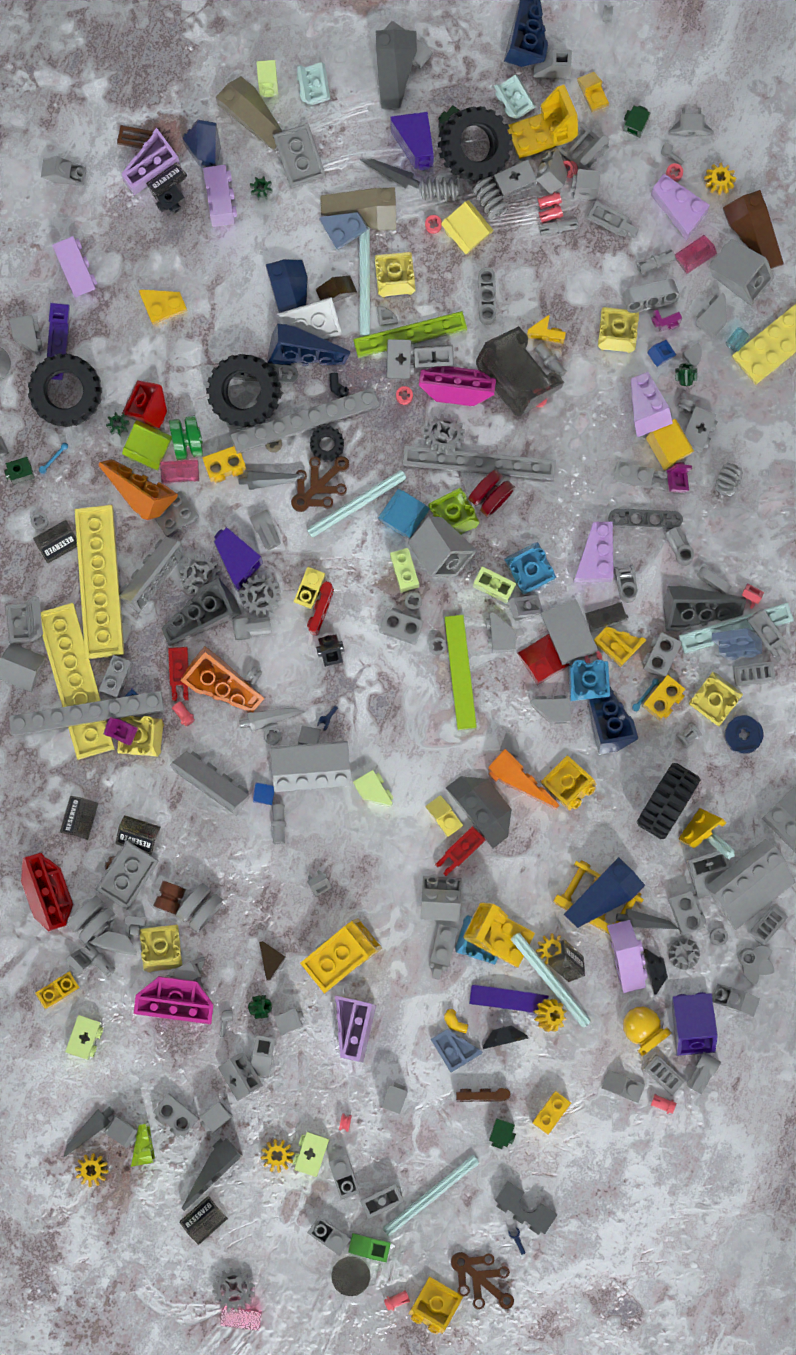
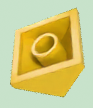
[646,419,694,471]

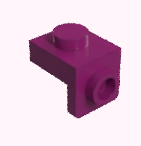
[651,309,682,332]
[667,462,692,493]
[103,717,138,745]

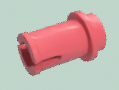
[537,192,562,210]
[538,205,563,224]
[172,701,195,727]
[651,1094,677,1114]
[384,1290,410,1311]

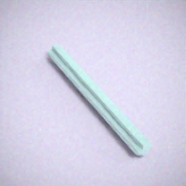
[359,227,370,336]
[307,470,406,537]
[511,933,591,1027]
[383,1155,479,1236]

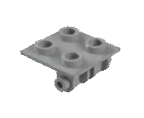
[154,491,199,537]

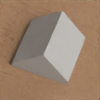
[0,644,47,692]

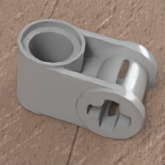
[614,564,638,603]

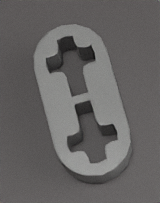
[697,567,732,594]

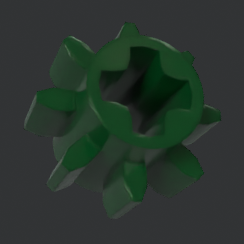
[250,176,273,201]
[675,363,697,386]
[106,412,130,437]
[248,995,272,1019]

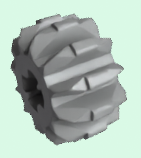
[715,463,743,496]

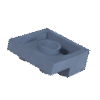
[712,628,762,660]

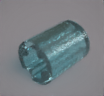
[725,327,750,352]

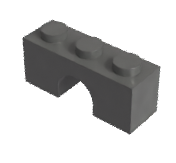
[495,1181,558,1235]

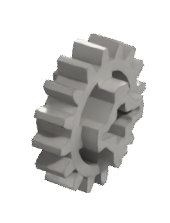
[424,414,465,454]
[179,554,221,595]
[240,574,281,616]
[212,1268,255,1312]

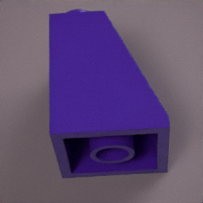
[390,112,434,170]
[214,527,263,591]
[672,992,718,1056]

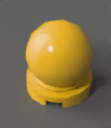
[623,1006,672,1057]

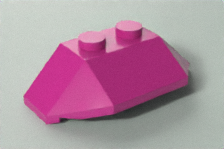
[419,366,496,406]
[133,976,214,1024]

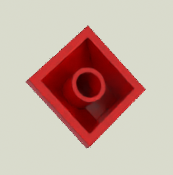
[122,380,167,428]
[517,634,569,686]

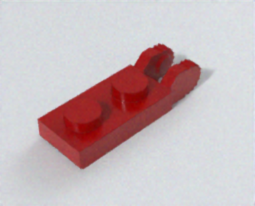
[307,581,334,636]
[168,647,189,701]
[435,826,486,876]

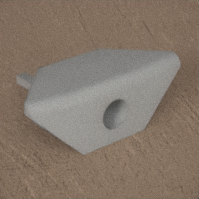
[669,108,714,135]
[91,922,137,955]
[165,957,205,987]

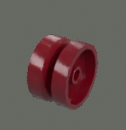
[468,469,516,518]

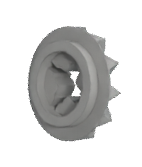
[669,939,700,970]

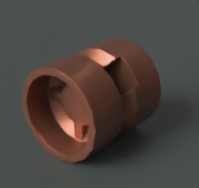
[153,881,186,915]

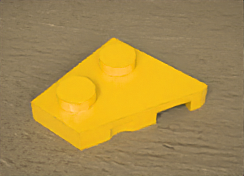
[138,289,187,325]
[594,626,646,667]
[678,808,727,848]

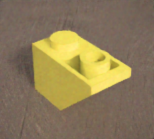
[293,567,326,609]

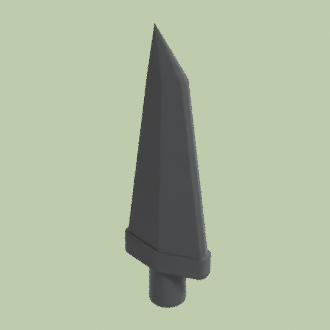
[360,159,420,189]
[238,471,304,490]
[616,909,678,929]
[64,1106,115,1157]

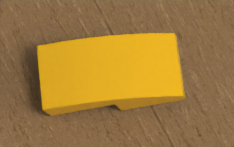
[35,971,79,1010]

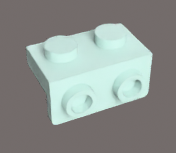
[297,62,331,106]
[494,75,536,119]

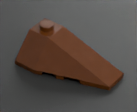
[723,190,784,269]

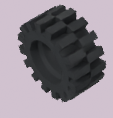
[310,425,344,462]

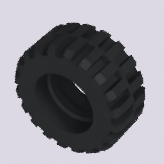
[438,106,513,180]
[28,353,102,427]
[206,354,282,427]
[637,763,701,839]

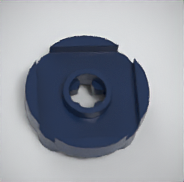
[724,715,764,754]

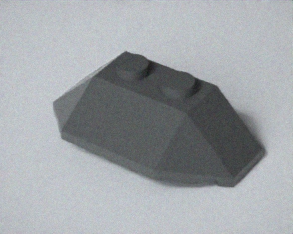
[446,776,512,849]

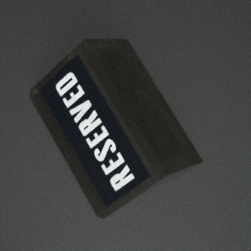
[146,162,187,199]
[33,520,77,563]
[585,602,629,632]
[60,796,99,840]
[115,815,161,855]
[548,939,585,982]
[179,1196,228,1245]

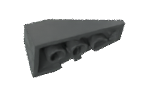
[376,29,417,109]
[162,578,242,646]
[664,586,746,631]
[182,1138,243,1211]

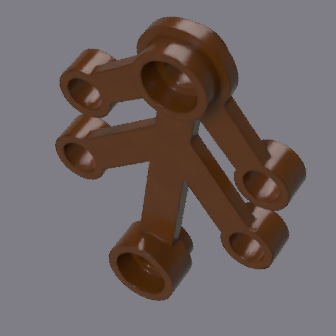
[291,456,349,512]
[451,1252,514,1310]

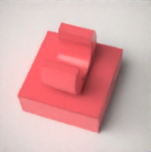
[742,583,764,609]

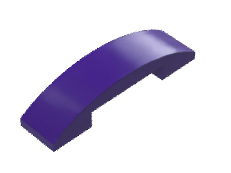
[47,303,70,380]
[469,985,549,1013]

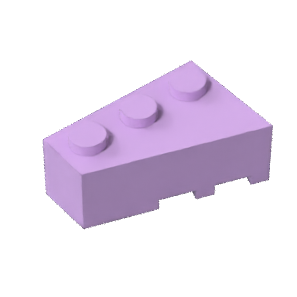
[121,128,180,196]
[203,165,237,227]
[651,174,710,241]
[52,236,97,297]
[631,372,673,437]
[574,522,613,582]
[607,920,648,993]
[335,996,376,1063]

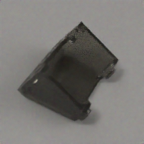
[476,326,565,417]

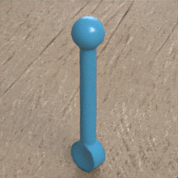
[39,443,68,474]
[632,678,660,712]

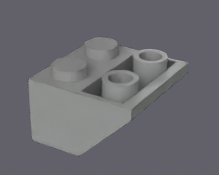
[686,851,731,899]
[421,876,462,921]

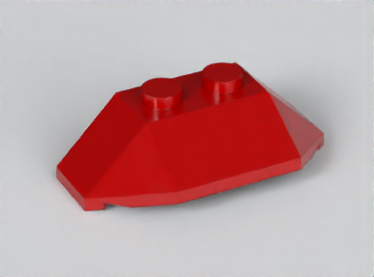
[21,853,73,931]

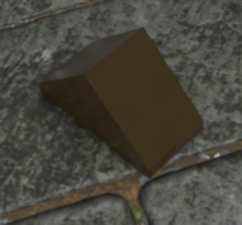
[315,275,357,303]
[259,941,286,981]

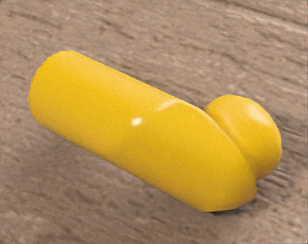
[444,1009,469,1034]

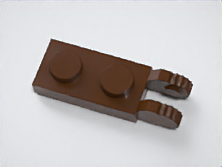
[456,1088,511,1102]

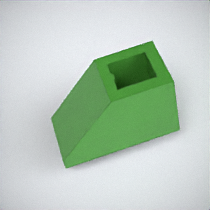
[348,1233,391,1262]

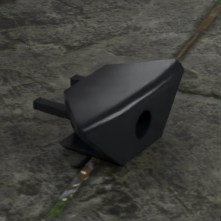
[643,949,668,995]
[482,1025,528,1049]

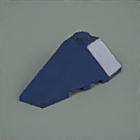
[504,0,548,67]
[182,120,221,168]
[266,259,308,313]
[267,323,350,366]
[587,687,638,755]
[563,857,645,928]

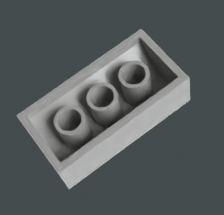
[271,741,351,792]

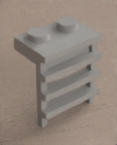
[553,120,610,170]
[5,596,43,644]

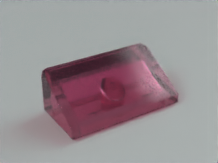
[675,235,717,274]
[160,460,200,483]
[221,1306,262,1331]

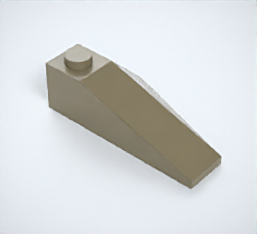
[216,76,282,151]
[321,187,396,231]

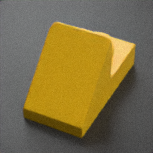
[577,72,609,113]
[527,315,566,344]

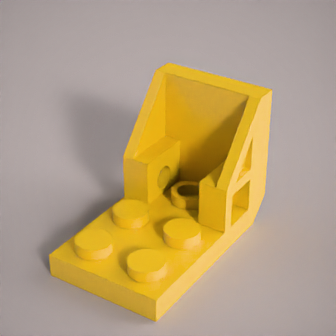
[507,85,578,159]
[463,903,535,968]
[300,918,382,994]

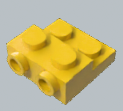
[541,755,597,811]
[408,1276,463,1334]

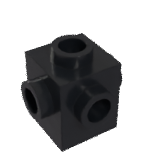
[155,183,186,216]
[316,634,345,667]

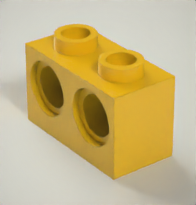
[202,446,247,483]
[642,675,685,721]
[532,1091,571,1135]

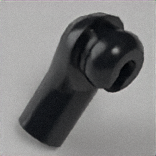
[329,372,349,398]

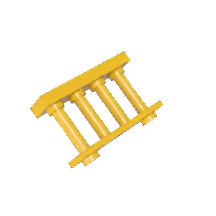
[553,860,644,935]

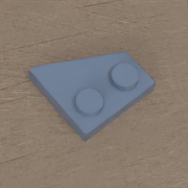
[319,212,369,250]
[431,1029,483,1073]

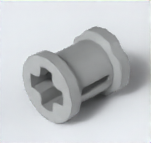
[676,722,702,748]

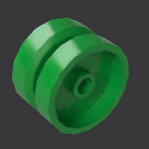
[169,415,203,461]

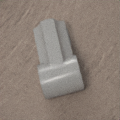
[249,510,281,551]
[665,526,694,566]
[233,617,272,640]
[686,1052,721,1094]

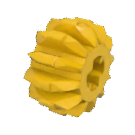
[704,162,736,195]
[536,933,567,967]
[533,999,567,1032]
[261,1139,294,1173]
[75,1153,109,1187]

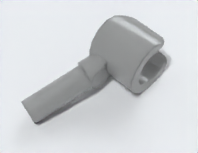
[661,143,685,165]
[219,1010,233,1037]

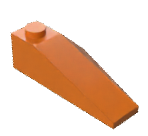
[98,459,178,520]
[181,646,265,712]
[488,749,560,810]

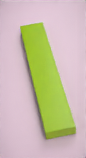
[353,311,467,358]
[444,615,477,731]

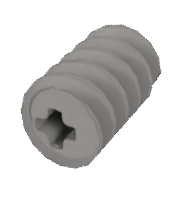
[473,176,508,220]
[421,177,460,201]

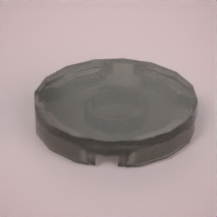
[331,1256,371,1296]

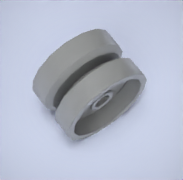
[176,883,224,933]
[67,895,116,945]

